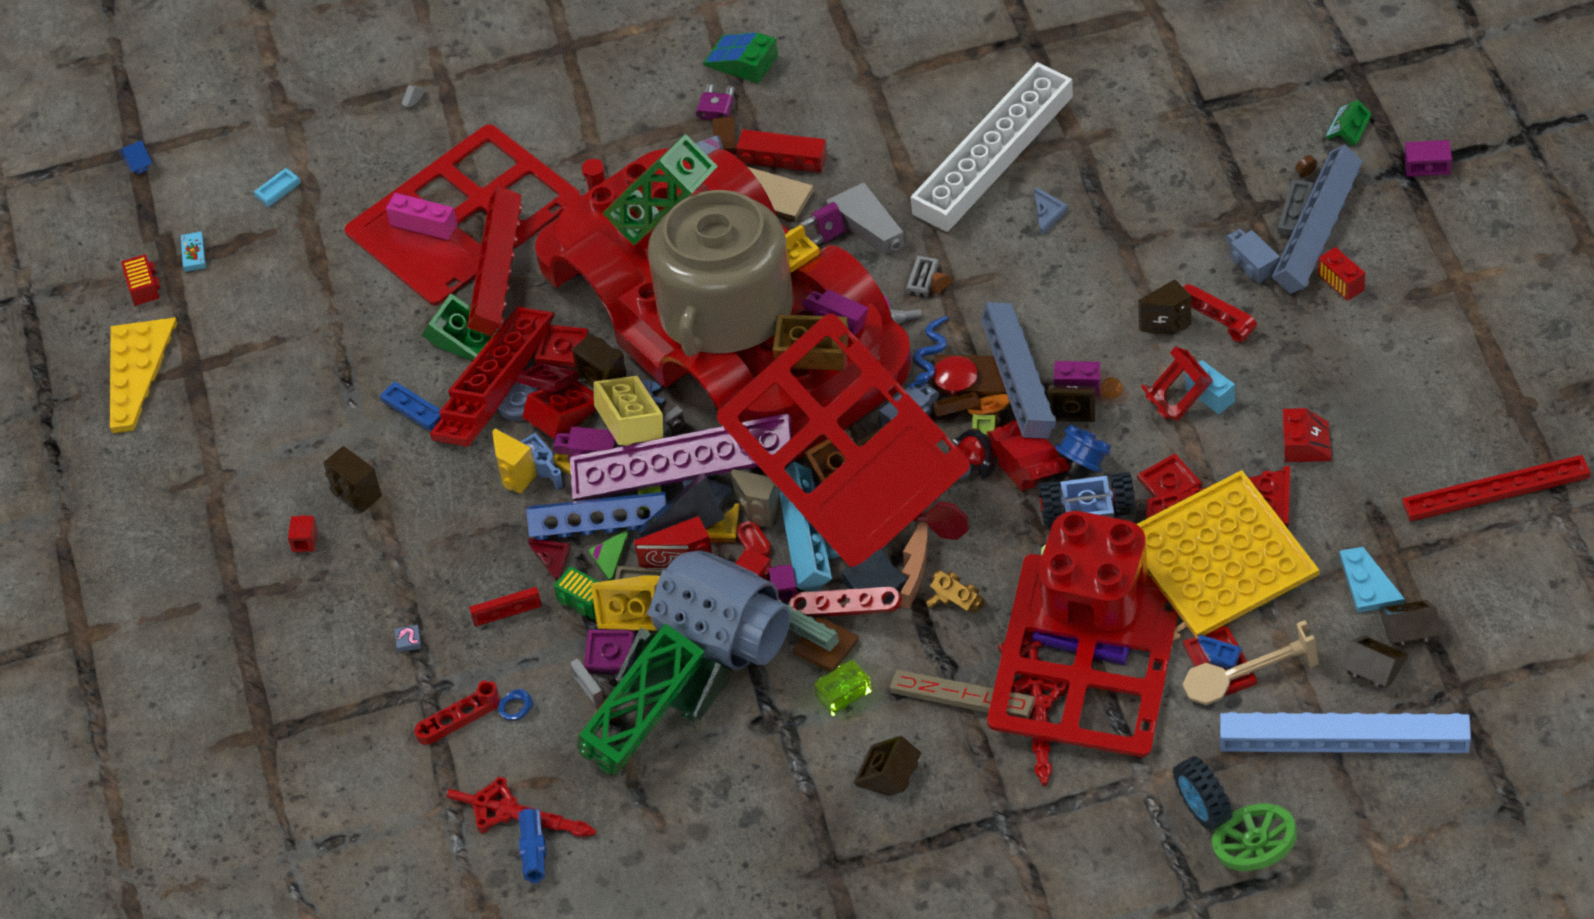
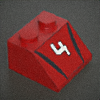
[1282,408,1331,462]

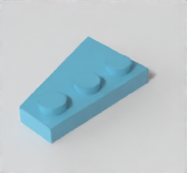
[1339,547,1405,613]

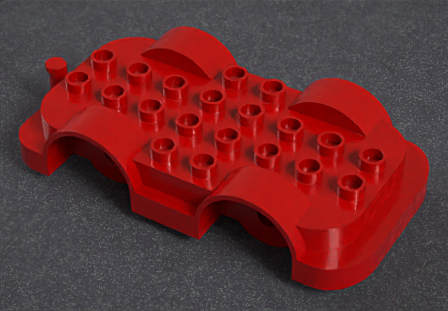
[535,148,911,463]

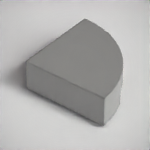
[402,85,425,107]

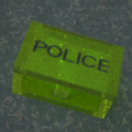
[814,659,871,716]

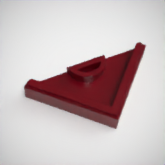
[528,538,571,582]

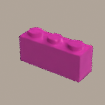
[386,193,458,240]

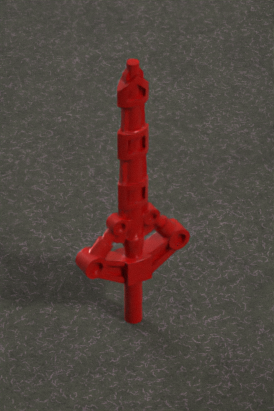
[1011,649,1067,786]
[447,777,597,837]

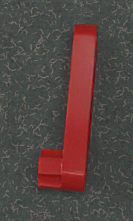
[1183,284,1257,343]
[414,680,500,745]

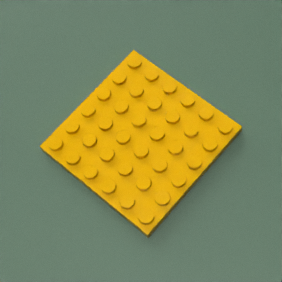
[1137,470,1319,639]

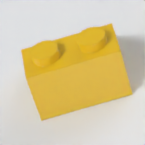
[492,429,537,494]

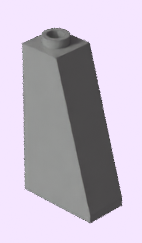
[826,183,904,255]

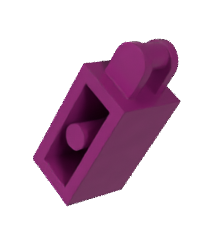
[802,289,868,336]
[553,427,618,462]

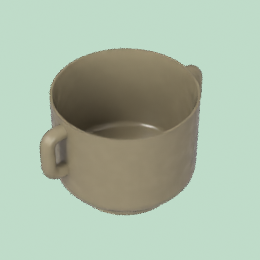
[648,190,794,357]

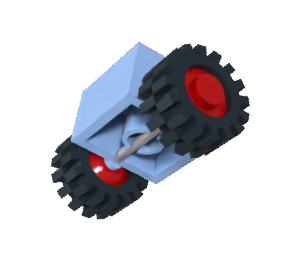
[1039,472,1136,525]

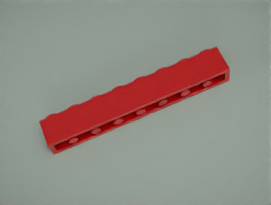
[467,186,523,337]

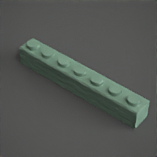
[778,599,839,652]

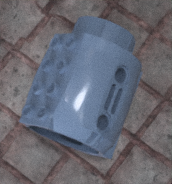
[647,551,791,670]

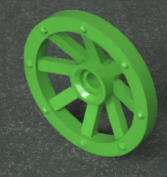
[1212,803,1297,871]

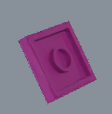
[584,630,636,673]

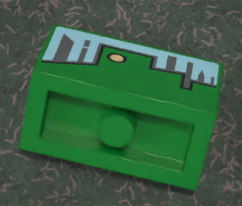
[1326,100,1372,146]

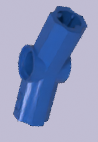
[518,809,547,883]

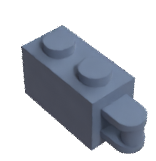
[1225,229,1280,284]
[879,383,939,426]

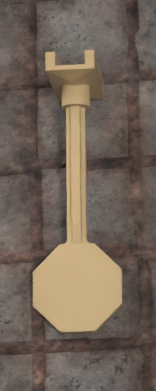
[1183,620,1319,705]

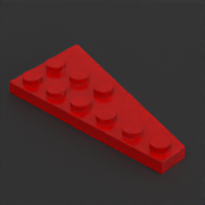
[1146,466,1290,529]

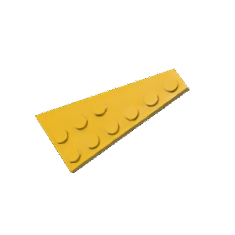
[110,317,178,433]

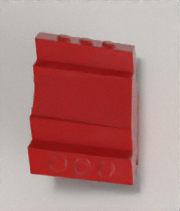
[986,422,1070,491]

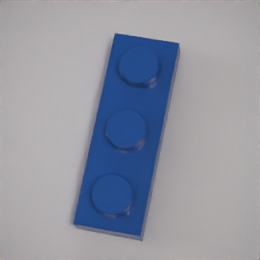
[380,381,441,431]

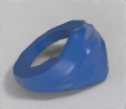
[498,689,534,721]

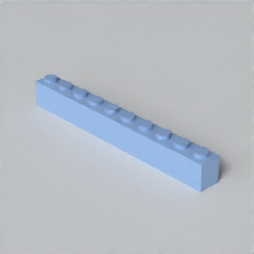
[1220,712,1471,753]

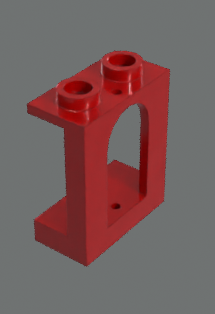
[1141,346,1213,421]

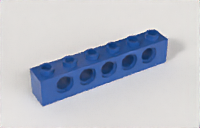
[526,492,667,540]

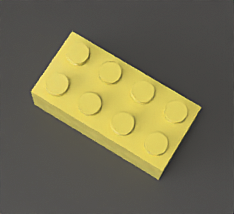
[594,376,663,446]

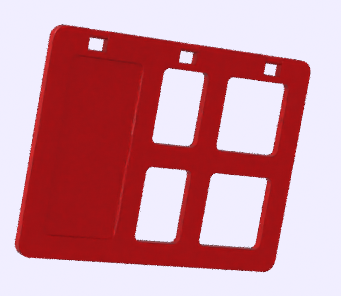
[344,124,580,305]
[717,313,970,567]
[987,554,1178,757]

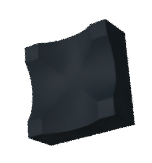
[841,549,907,604]

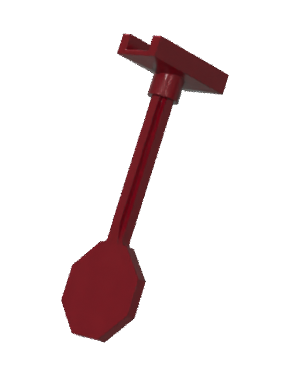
[913,501,969,540]

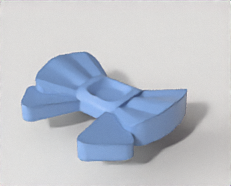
[641,380,665,406]

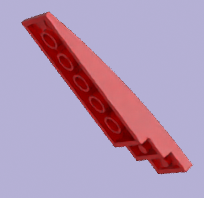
[429,307,555,447]

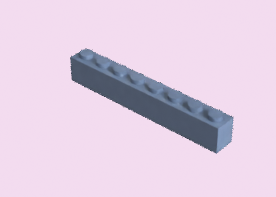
[1272,144,1362,294]
[981,302,1056,438]

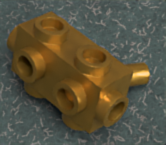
[926,570,985,615]

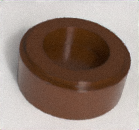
[1295,155,1317,177]

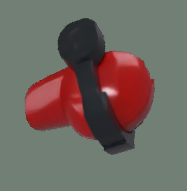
[949,428,997,478]

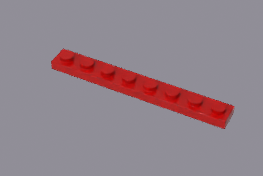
[1402,455,1591,522]

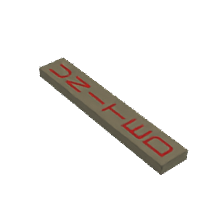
[889,669,1035,719]

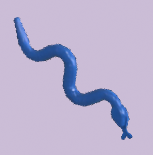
[907,316,948,389]

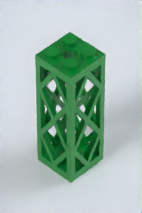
[602,134,718,245]
[577,623,704,776]

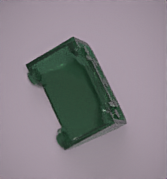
[616,628,733,722]

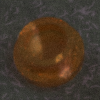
[1100,377,1123,399]

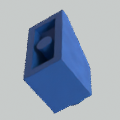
[118,140,152,174]

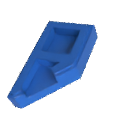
[1198,635,1242,669]

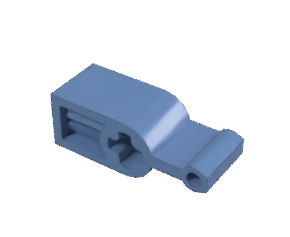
[520,433,564,490]

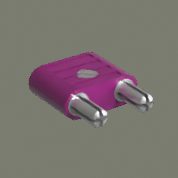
[696,84,734,120]
[800,202,847,245]

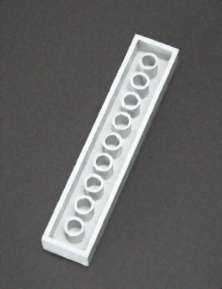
[911,62,1073,232]

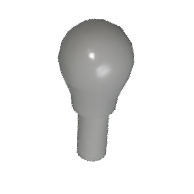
[890,309,922,324]

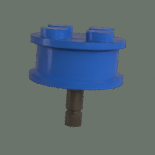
[1055,424,1111,481]

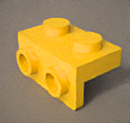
[785,225,820,273]

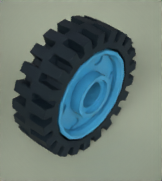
[1172,756,1233,831]

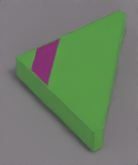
[588,531,628,581]

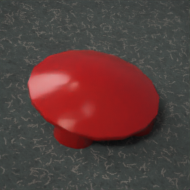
[933,356,978,395]

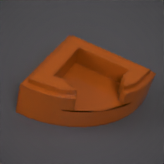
[931,272,953,295]

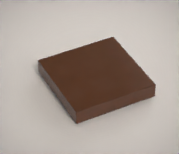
[793,616,859,674]

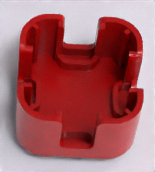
[1038,511,1148,631]

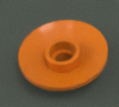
[968,394,1011,416]

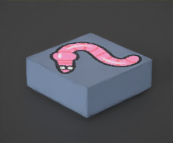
[395,625,421,652]

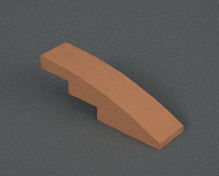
[900,522,928,610]

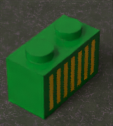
[553,566,599,619]

